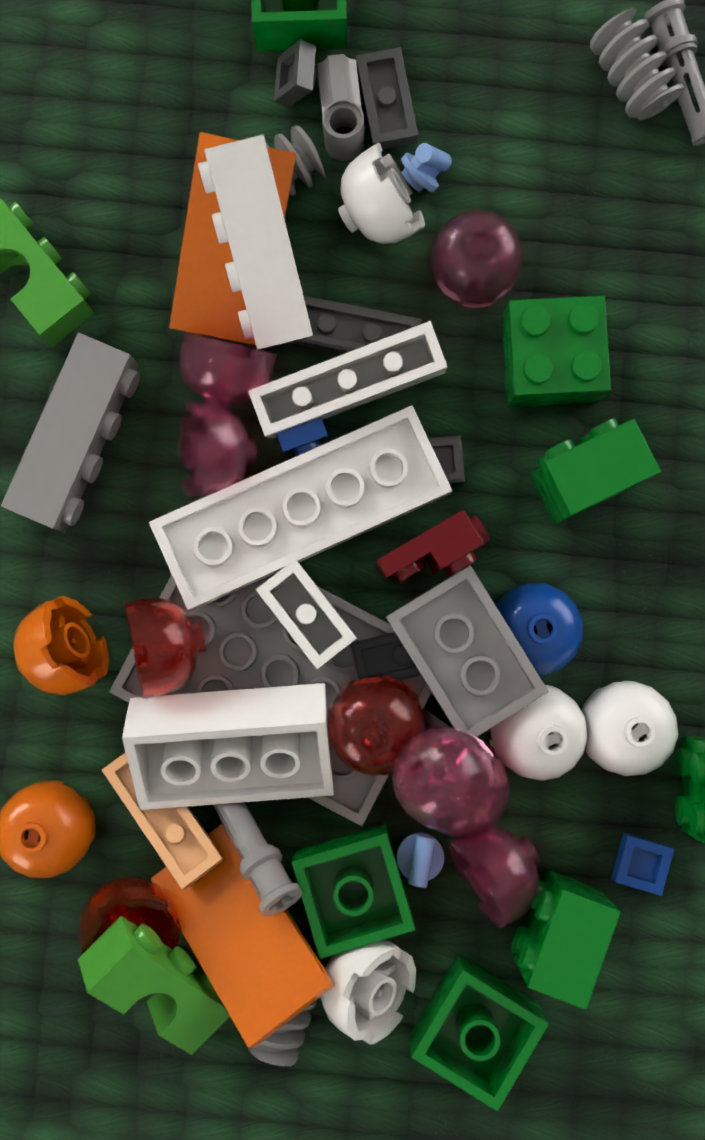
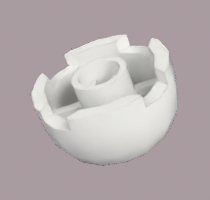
[338,142,425,244]
[582,681,678,776]
[490,685,588,781]
[320,940,416,1044]

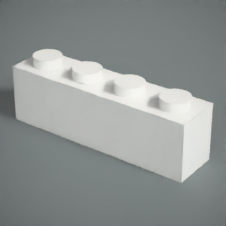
[198,134,313,350]
[248,321,447,439]

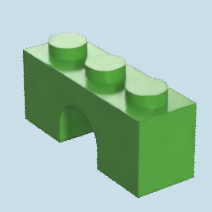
[0,198,95,347]
[78,916,230,1055]

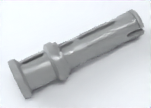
[643,0,705,146]
[213,802,302,916]

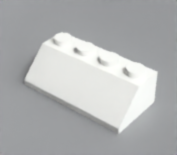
[122,683,334,810]

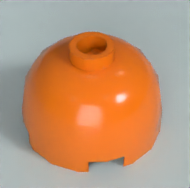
[13,596,109,696]
[0,780,96,878]

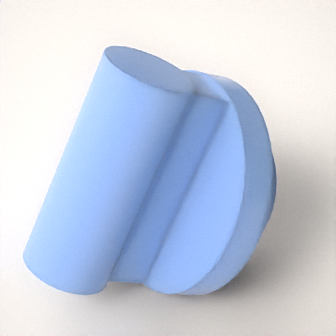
[401,143,452,192]
[396,833,444,888]

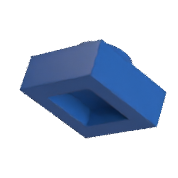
[277,418,328,457]
[611,832,674,896]

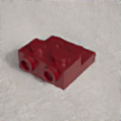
[376,509,490,585]

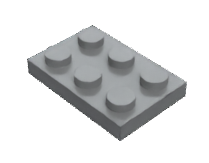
[386,565,549,744]

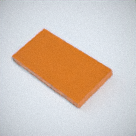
[169,132,296,345]
[151,823,335,1048]

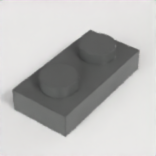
[356,47,418,150]

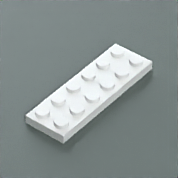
[149,405,453,611]

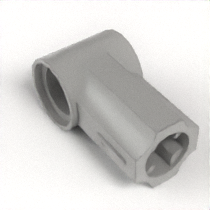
[317,54,365,161]

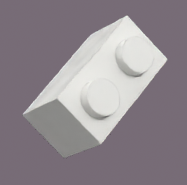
[255,559,357,669]

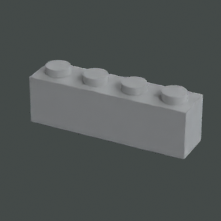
[1,332,140,533]

